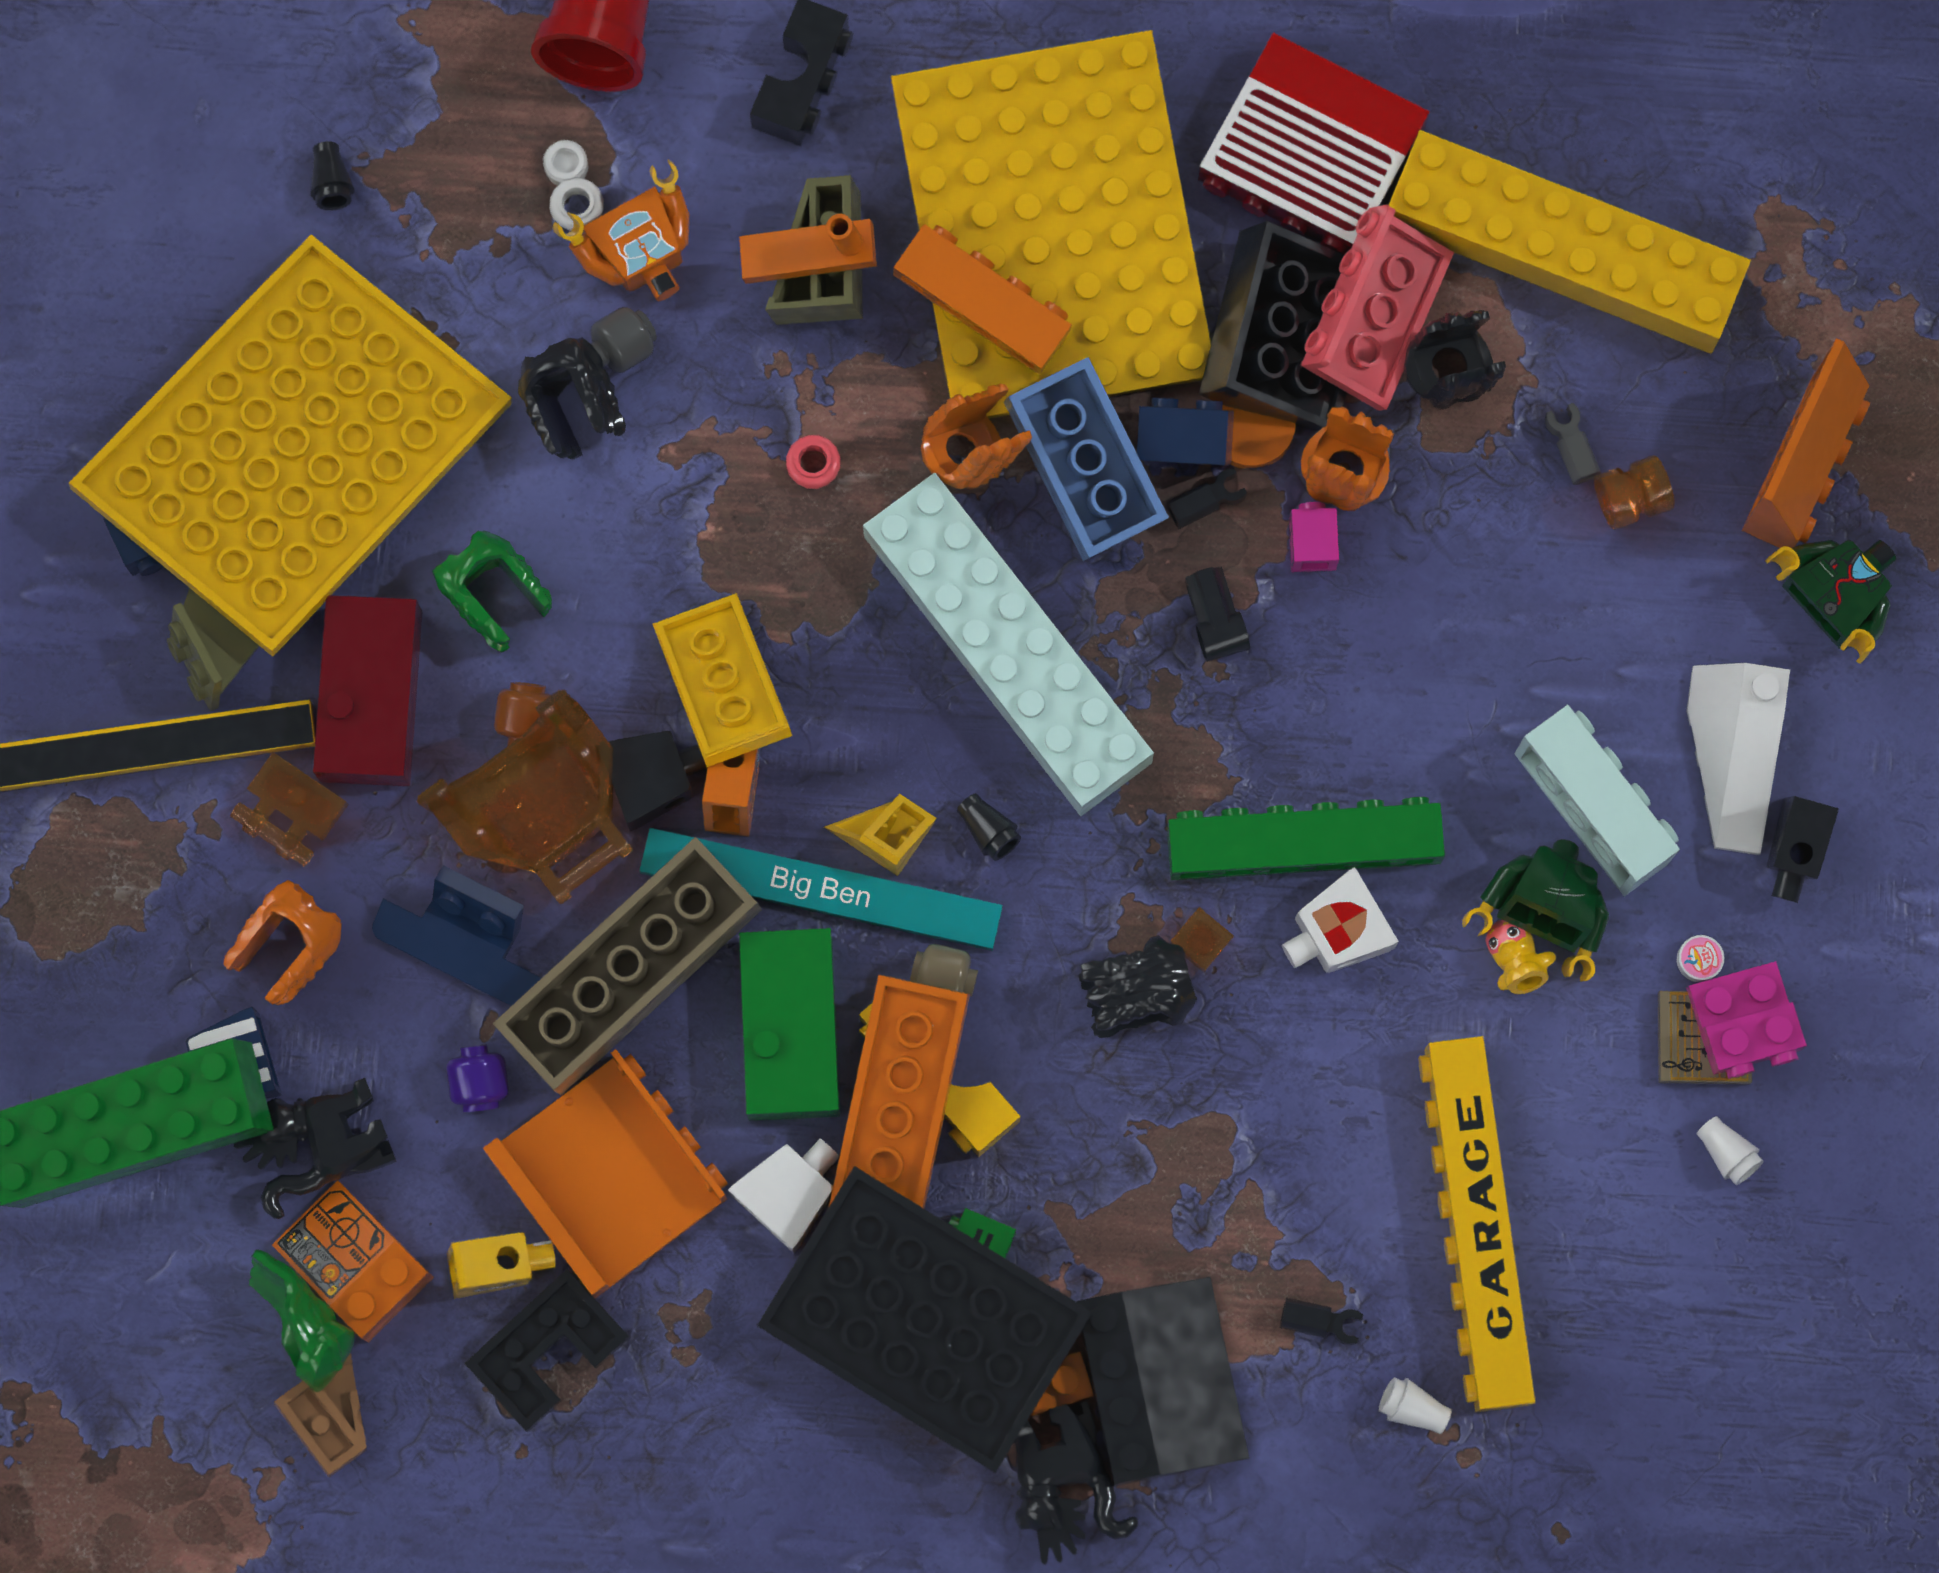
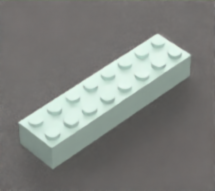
[863,472,1154,816]

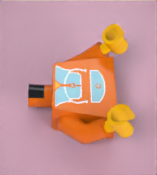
[553,159,690,301]

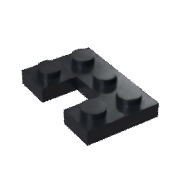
[464,1269,630,1432]

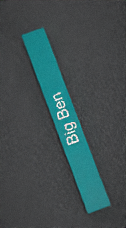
[639,828,1003,951]

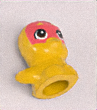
[1485,919,1556,994]

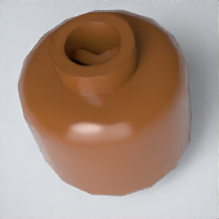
[494,682,555,749]

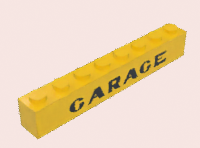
[1419,1036,1535,1412]

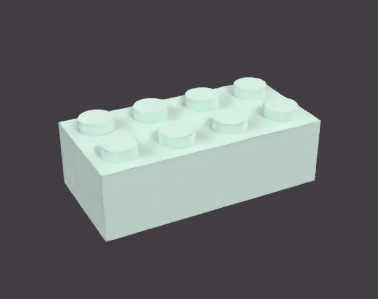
[1515,705,1680,897]

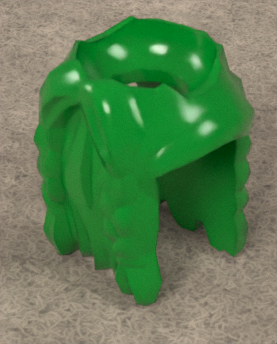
[432,531,552,653]

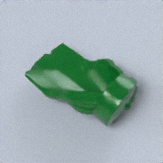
[249,1249,355,1392]

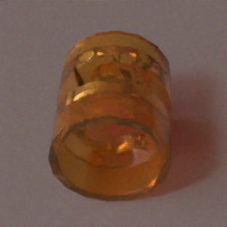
[1594,455,1675,530]

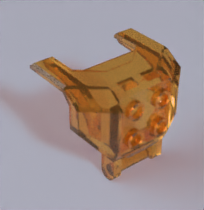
[417,690,634,905]

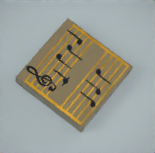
[1658,991,1752,1085]

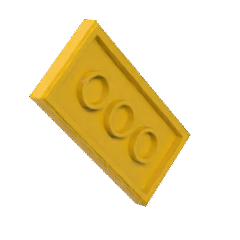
[653,593,792,767]

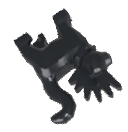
[234,1077,397,1219]
[1015,1401,1138,1565]

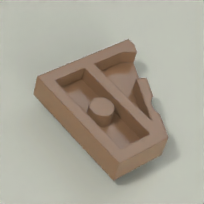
[274,1353,367,1478]

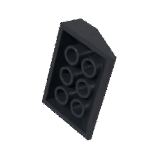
[1199,221,1346,431]
[1076,1277,1249,1487]

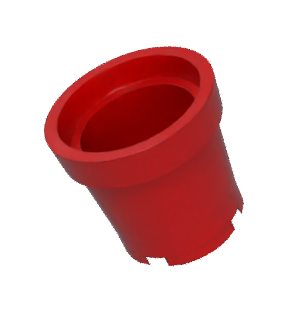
[531,0,649,92]

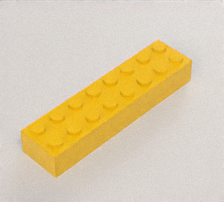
[1389,130,1751,354]

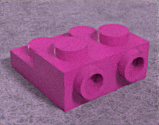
[1686,961,1807,1079]

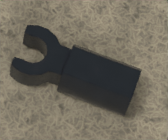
[1166,468,1247,529]
[1280,1297,1363,1346]

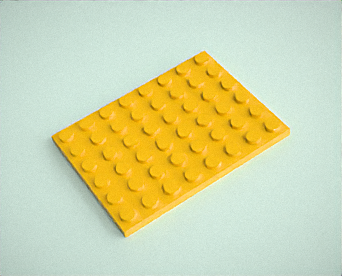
[891,30,1211,418]
[69,234,512,657]

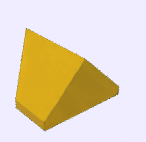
[824,793,937,876]

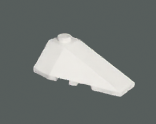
[1687,663,1790,855]

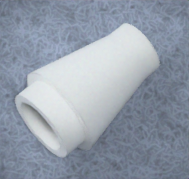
[1696,1116,1764,1185]
[1379,1377,1452,1434]

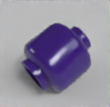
[446,1044,509,1112]

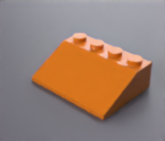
[1741,338,1871,548]

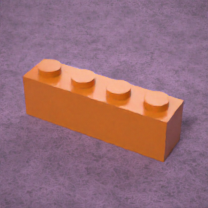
[893,224,1072,375]

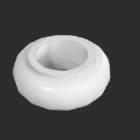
[550,178,604,231]

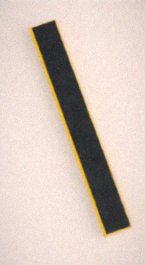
[0,699,316,791]

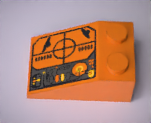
[272,1180,434,1343]

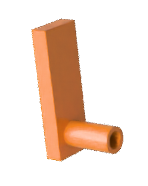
[739,214,877,284]

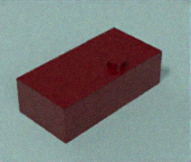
[313,595,423,786]

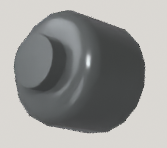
[590,307,657,373]

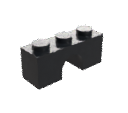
[750,0,853,146]

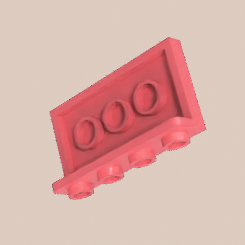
[1301,204,1454,411]

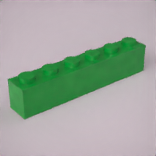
[1167,797,1445,880]

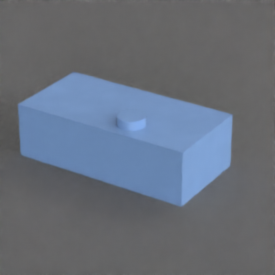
[1003,357,1169,561]

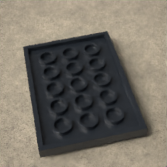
[757,1166,1093,1473]

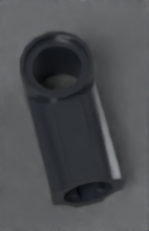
[1185,567,1250,662]

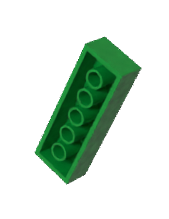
[0,1038,274,1208]

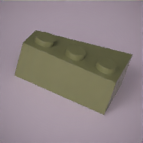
[765,175,863,325]

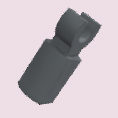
[1545,403,1601,485]

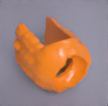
[921,384,1032,490]
[1301,407,1394,512]
[223,880,342,1005]

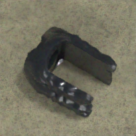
[1404,310,1506,410]
[518,337,626,460]
[1078,935,1197,1038]

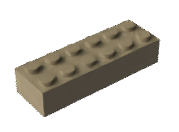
[493,837,762,1095]

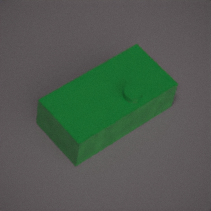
[739,928,840,1121]

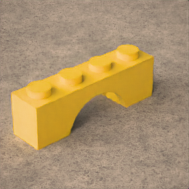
[859,1003,1021,1157]

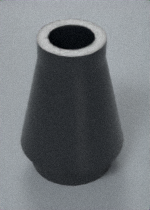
[311,141,355,211]
[957,793,1021,861]

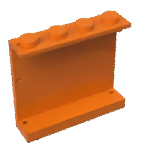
[483,1049,728,1299]

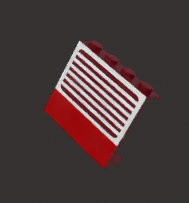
[1198,32,1430,255]

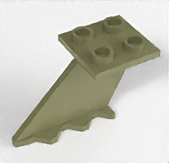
[166,588,260,712]

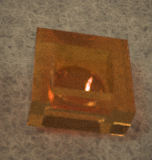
[1170,907,1234,973]

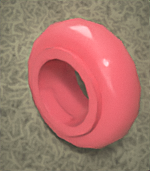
[786,435,841,489]

